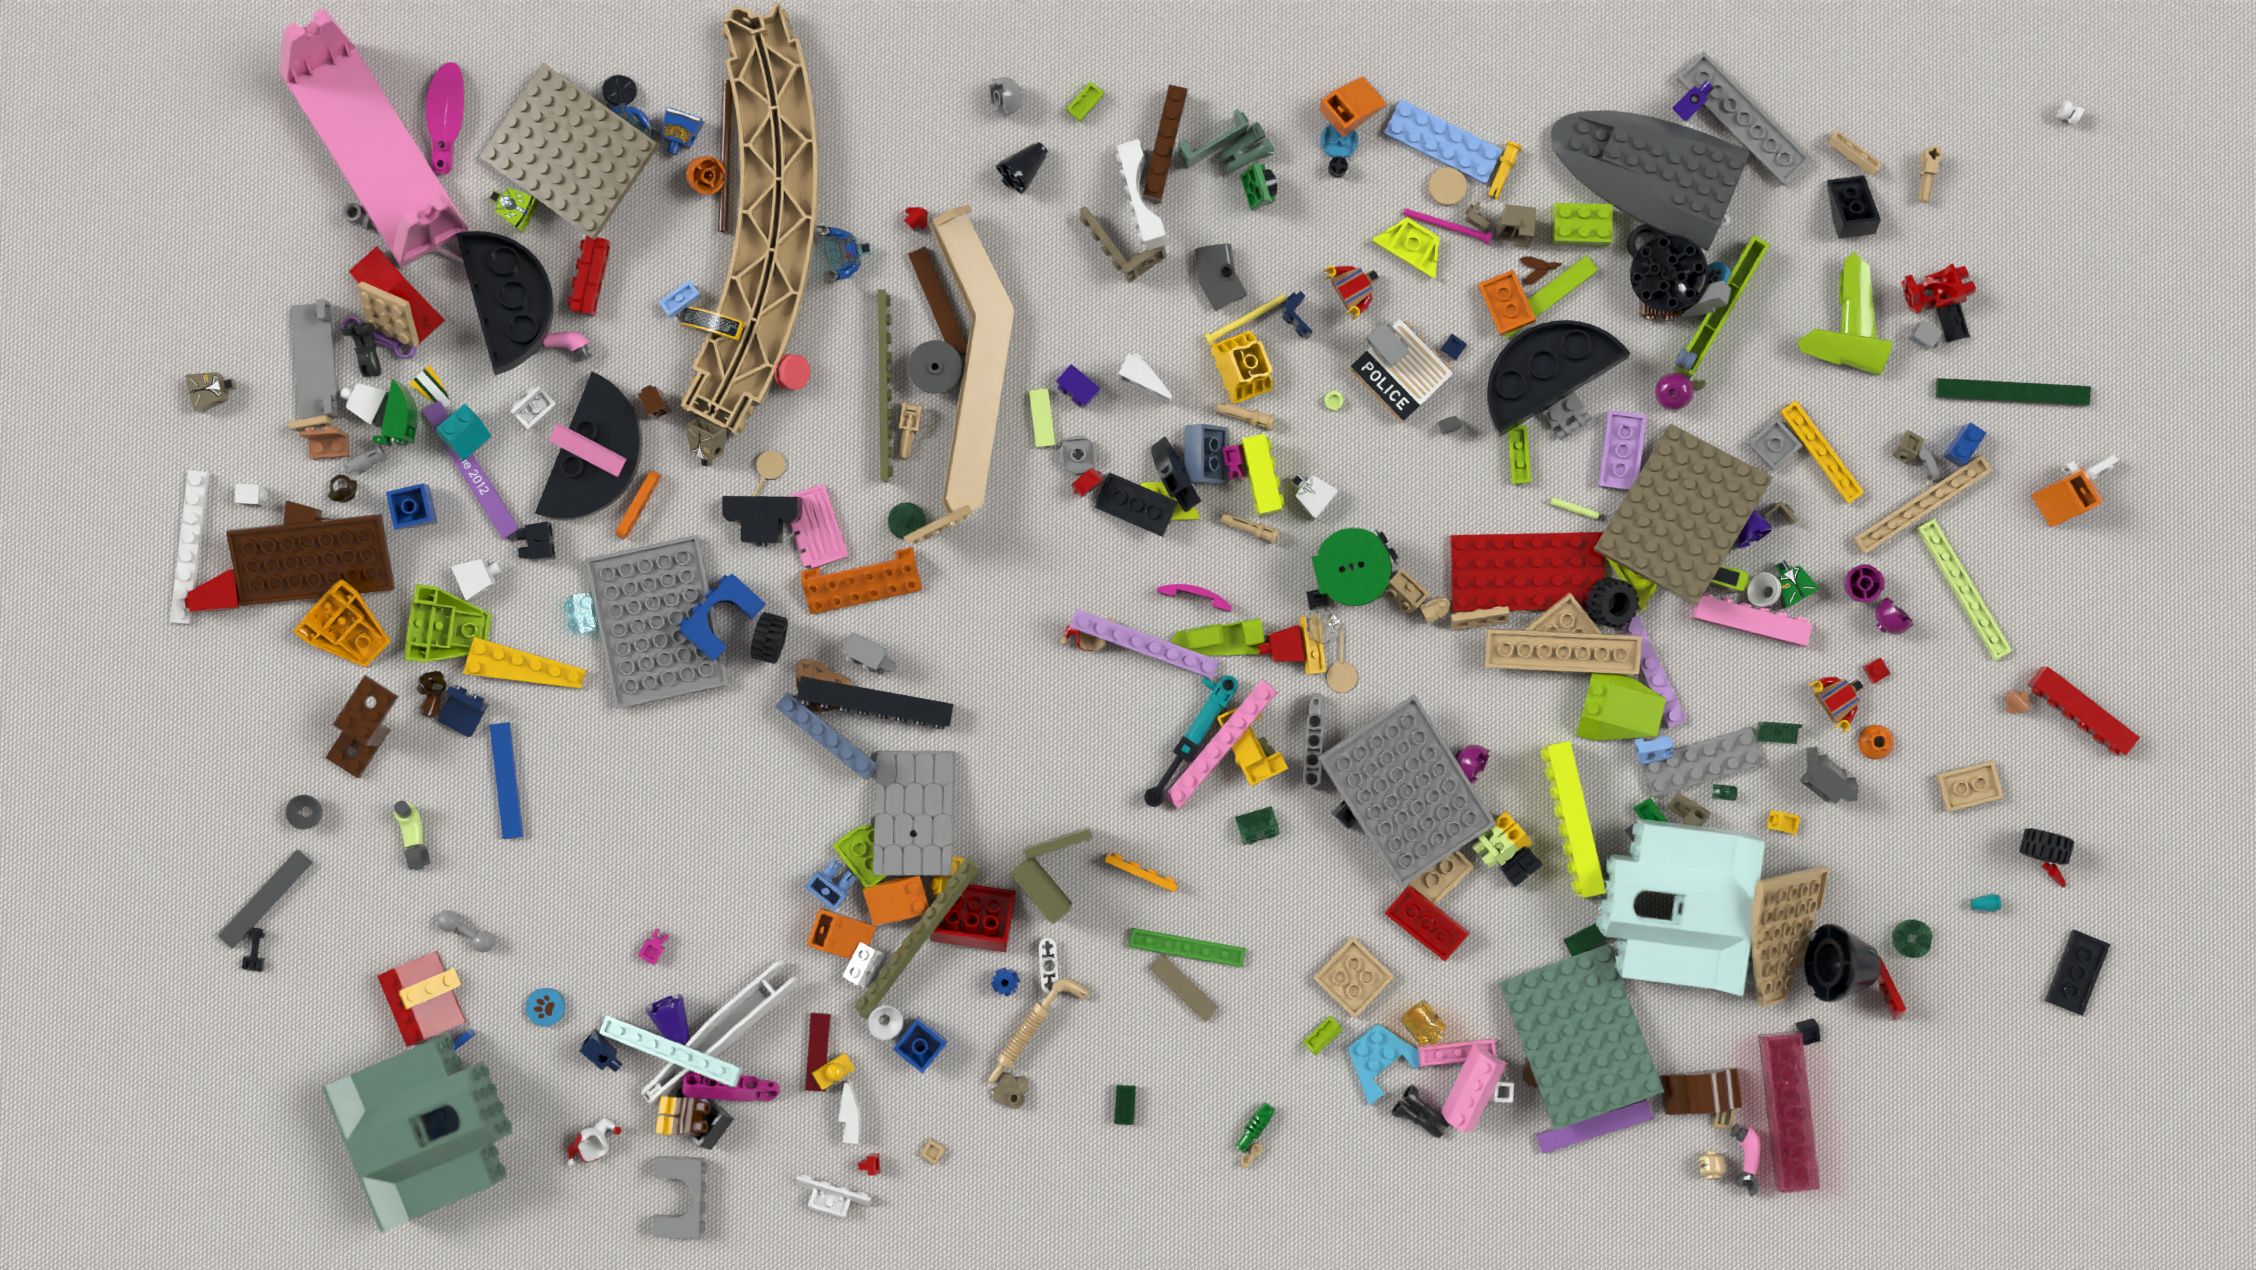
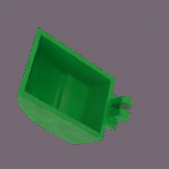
[372,379,418,447]

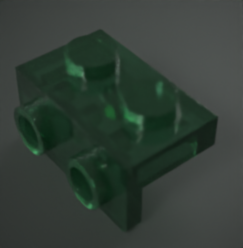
[1235,806,1280,845]

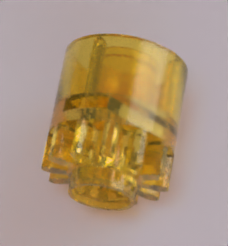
[1399,999,1447,1047]

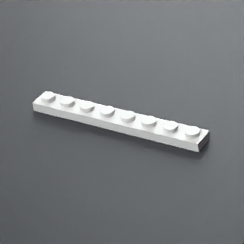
[170,470,210,624]

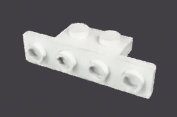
[795,1175,871,1220]

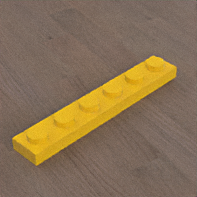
[1779,400,1865,504]

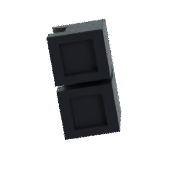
[516,521,556,561]
[1498,846,1543,887]

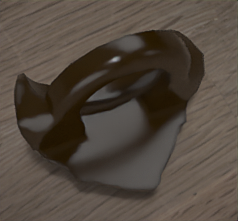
[327,475,358,503]
[417,671,447,695]

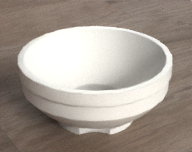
[1747,572,1781,607]
[868,1005,903,1040]

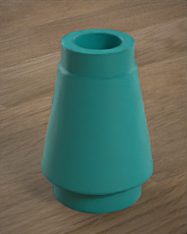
[1971,893,2001,912]

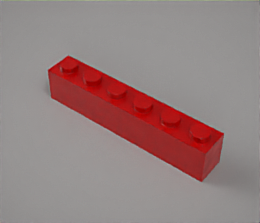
[2028,666,2140,756]

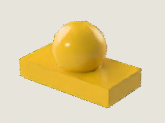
[812,1052,855,1090]

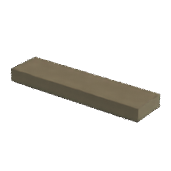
[1149,954,1218,1022]

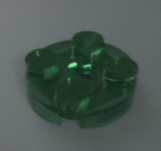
[1891,919,1932,958]

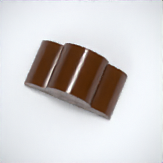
[1660,1067,1743,1115]

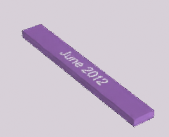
[423,401,520,540]

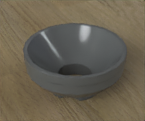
[286,794,322,830]

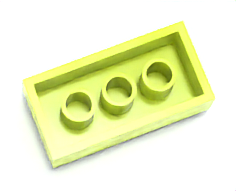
[1241,434,1285,517]

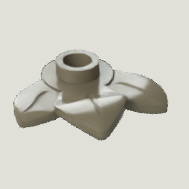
[990,1072,1028,1109]

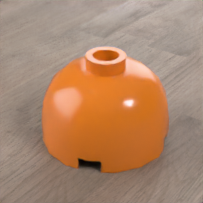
[686,156,725,195]

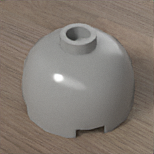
[989,77,1023,117]

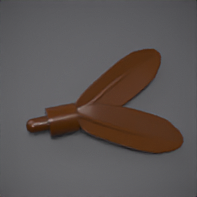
[1520,256,1562,285]

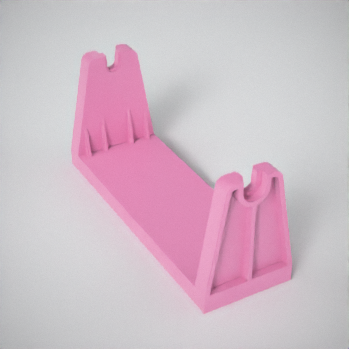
[279,9,468,268]

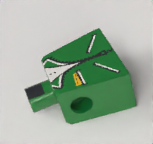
[1775,560,1819,609]

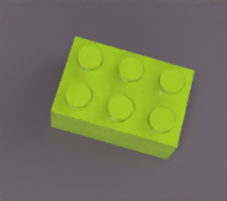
[1551,203,1613,247]

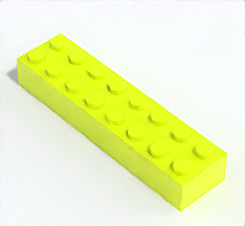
[1540,741,1606,898]

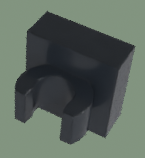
[1306,589,1329,611]

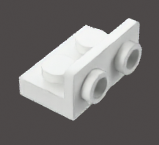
[843,943,886,988]

